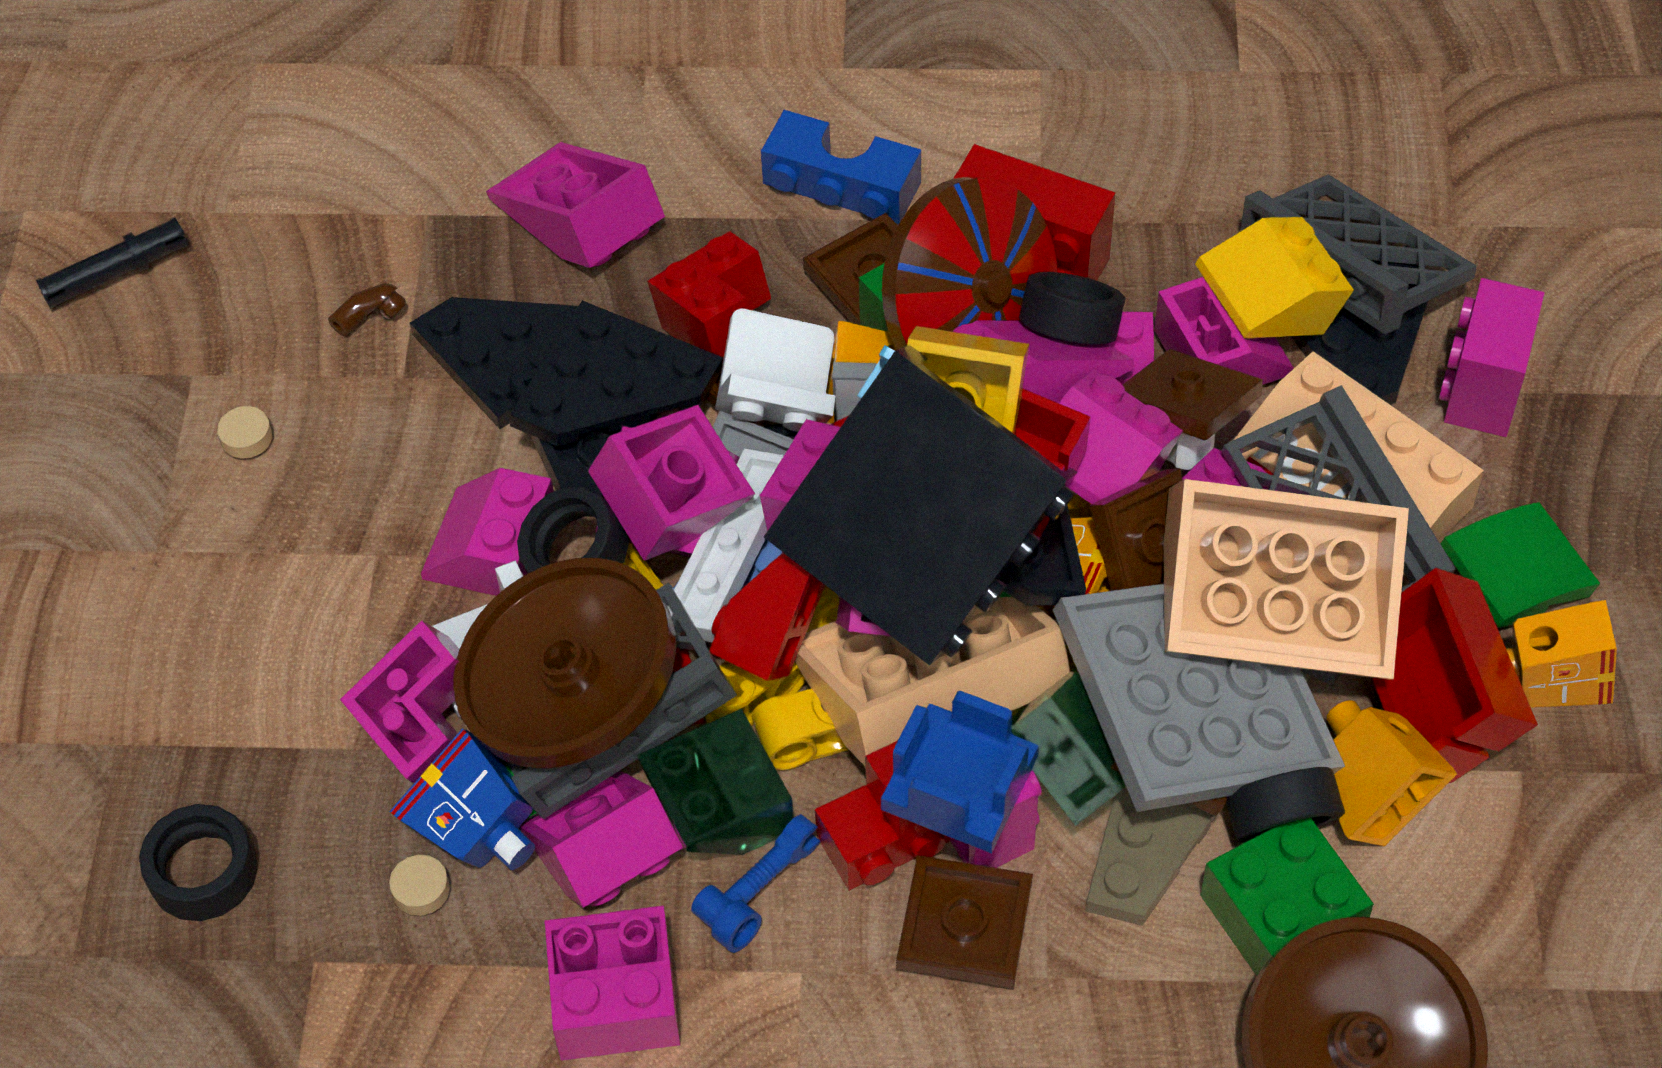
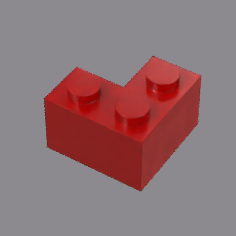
[647,231,771,359]
[815,740,951,891]

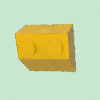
[1195,217,1354,338]
[907,326,1029,434]

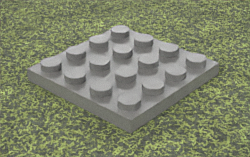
[1053,584,1345,812]

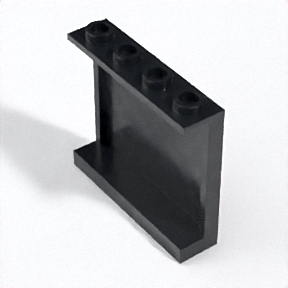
[764,345,1078,666]

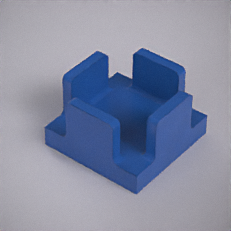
[881,691,1039,854]

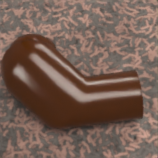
[328,283,406,336]

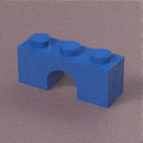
[761,110,921,224]

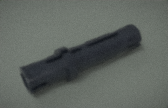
[36,217,189,309]

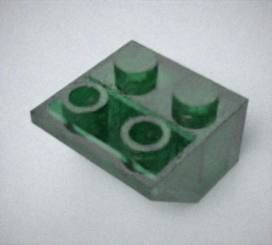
[1011,667,1126,826]
[637,709,794,855]

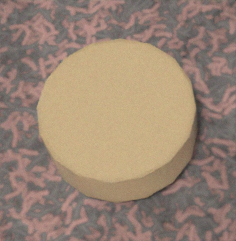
[217,406,272,459]
[389,854,450,916]

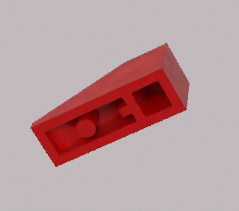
[710,552,825,681]

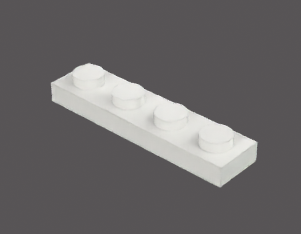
[667,448,784,642]

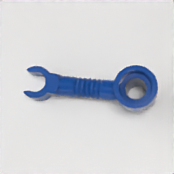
[691,814,820,953]

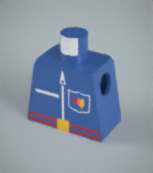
[390,728,535,870]

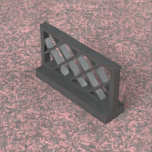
[1240,174,1477,335]
[1222,385,1455,593]
[508,582,737,819]

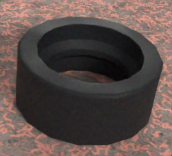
[1019,272,1126,345]
[517,487,629,573]
[1226,767,1345,843]
[139,804,258,921]

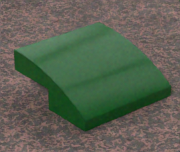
[1440,502,1600,627]

